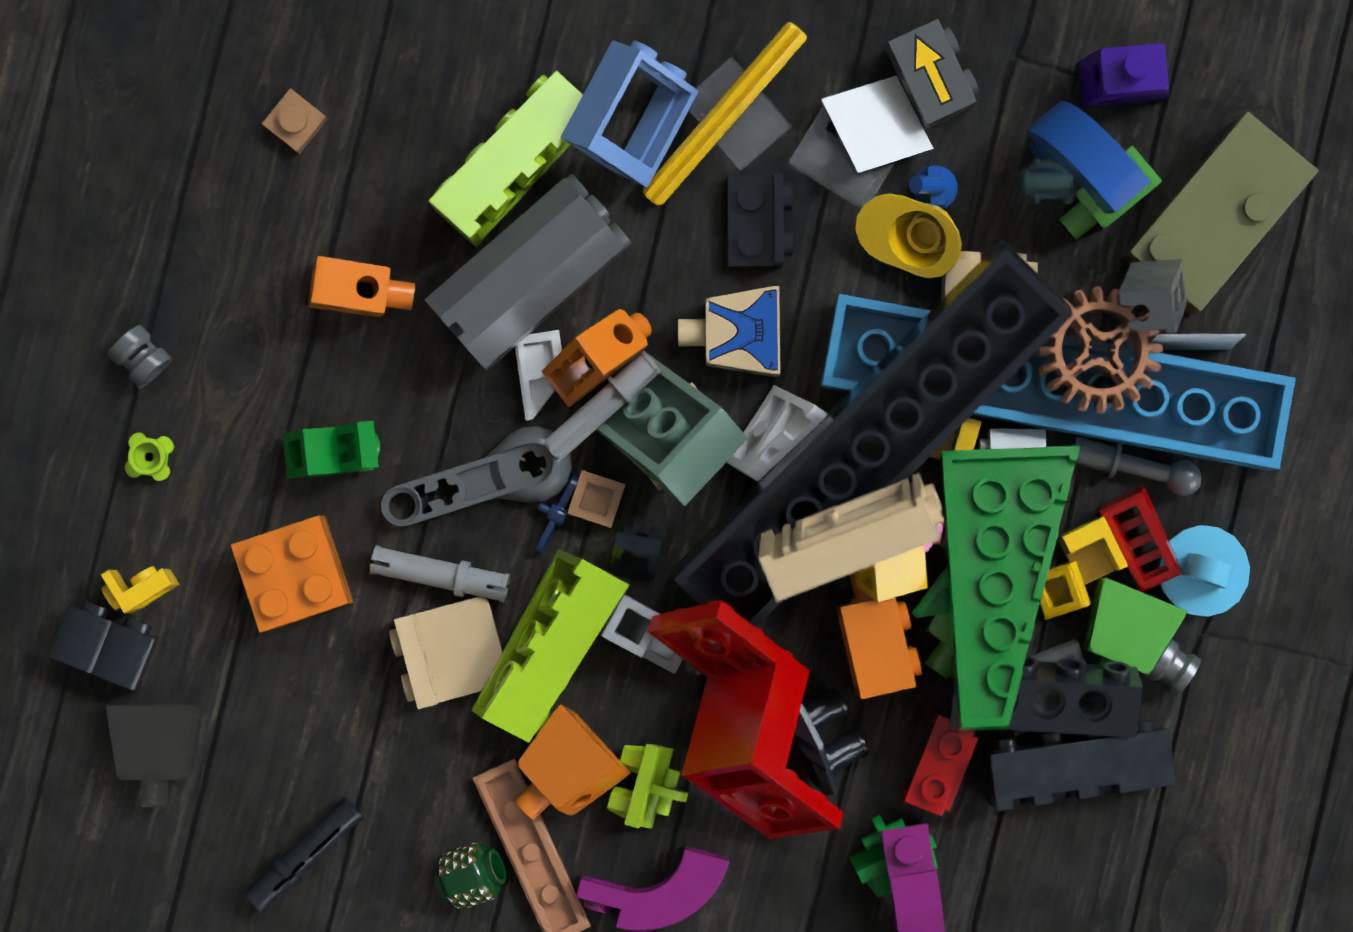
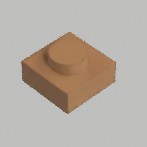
[262,88,328,154]
[567,470,626,528]

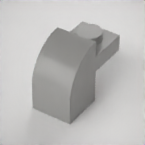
[599,594,683,674]

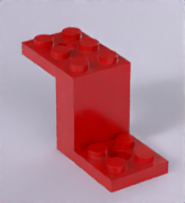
[648,601,844,839]

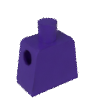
[1079,43,1169,107]

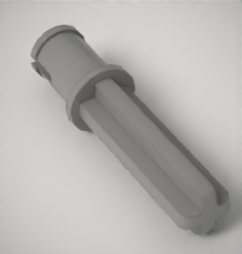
[544,350,663,460]

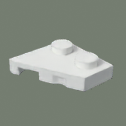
[726,385,827,481]

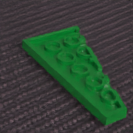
[940,446,1081,731]

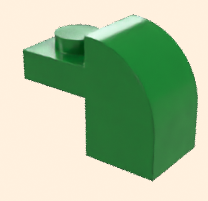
[282,421,380,479]

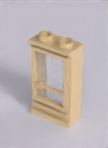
[759,473,944,601]

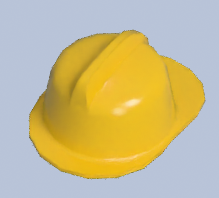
[855,193,962,278]

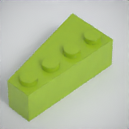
[429,71,583,248]
[471,549,629,743]

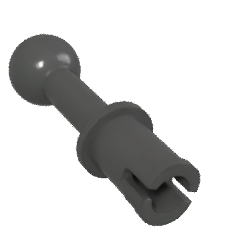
[1072,436,1202,496]

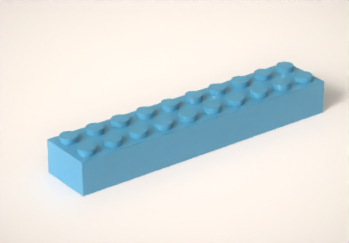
[820,294,1296,471]

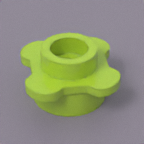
[125,433,174,481]

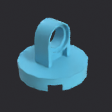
[1157,525,1250,617]

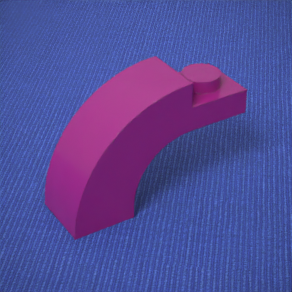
[881,823,945,932]
[576,845,730,930]

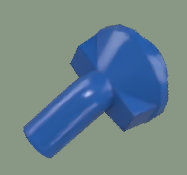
[909,165,958,209]

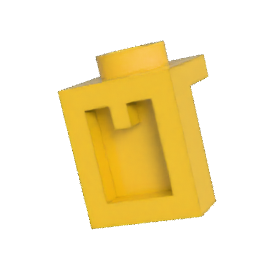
[101,566,180,614]

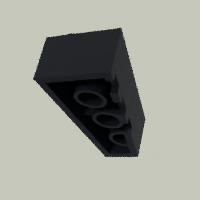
[981,720,1177,811]

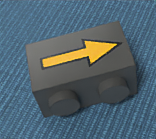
[885,19,979,131]

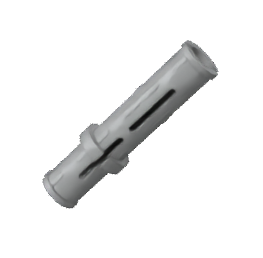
[369,545,510,603]

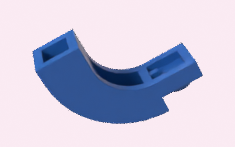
[1025,101,1151,214]

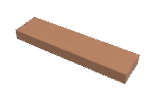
[473,758,591,932]

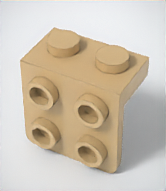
[389,597,503,709]

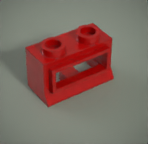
[900,712,978,816]

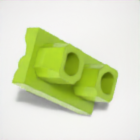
[607,744,688,828]

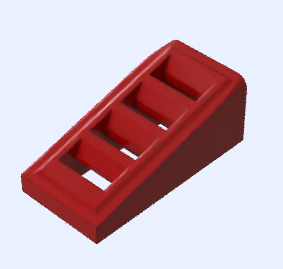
[1099,486,1183,592]

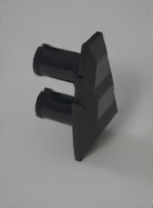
[790,689,868,796]

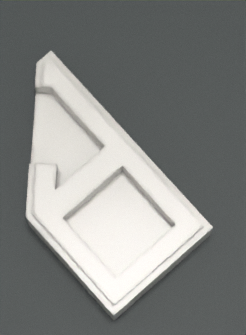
[515,330,562,421]

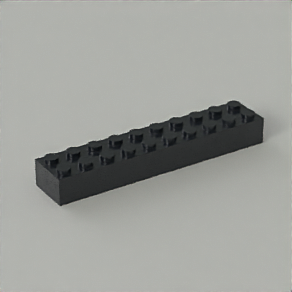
[674,239,1074,627]

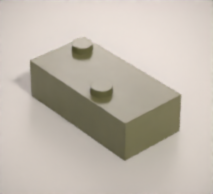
[1122,112,1319,316]

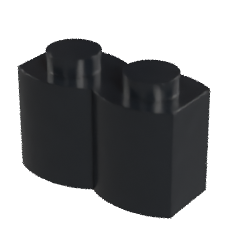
[48,599,159,690]

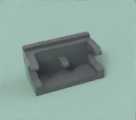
[1119,259,1187,334]

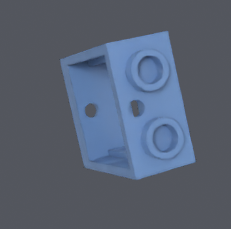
[560,40,699,188]

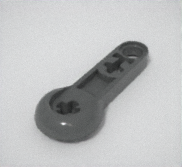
[381,426,572,527]

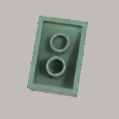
[596,353,748,506]

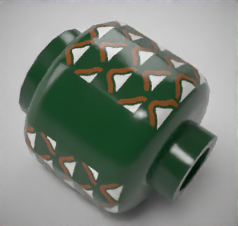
[434,843,506,909]

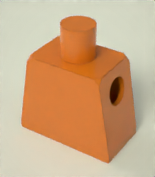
[307,256,415,317]
[541,309,651,407]
[515,704,631,820]

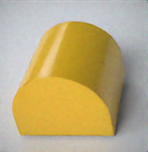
[1040,560,1091,620]

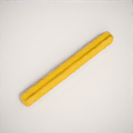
[642,22,807,206]

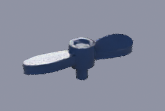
[535,474,579,556]

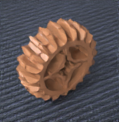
[1035,287,1163,414]

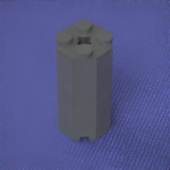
[425,173,632,371]

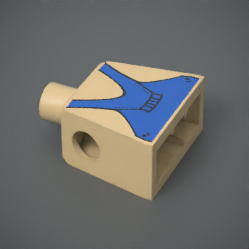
[678,286,780,377]

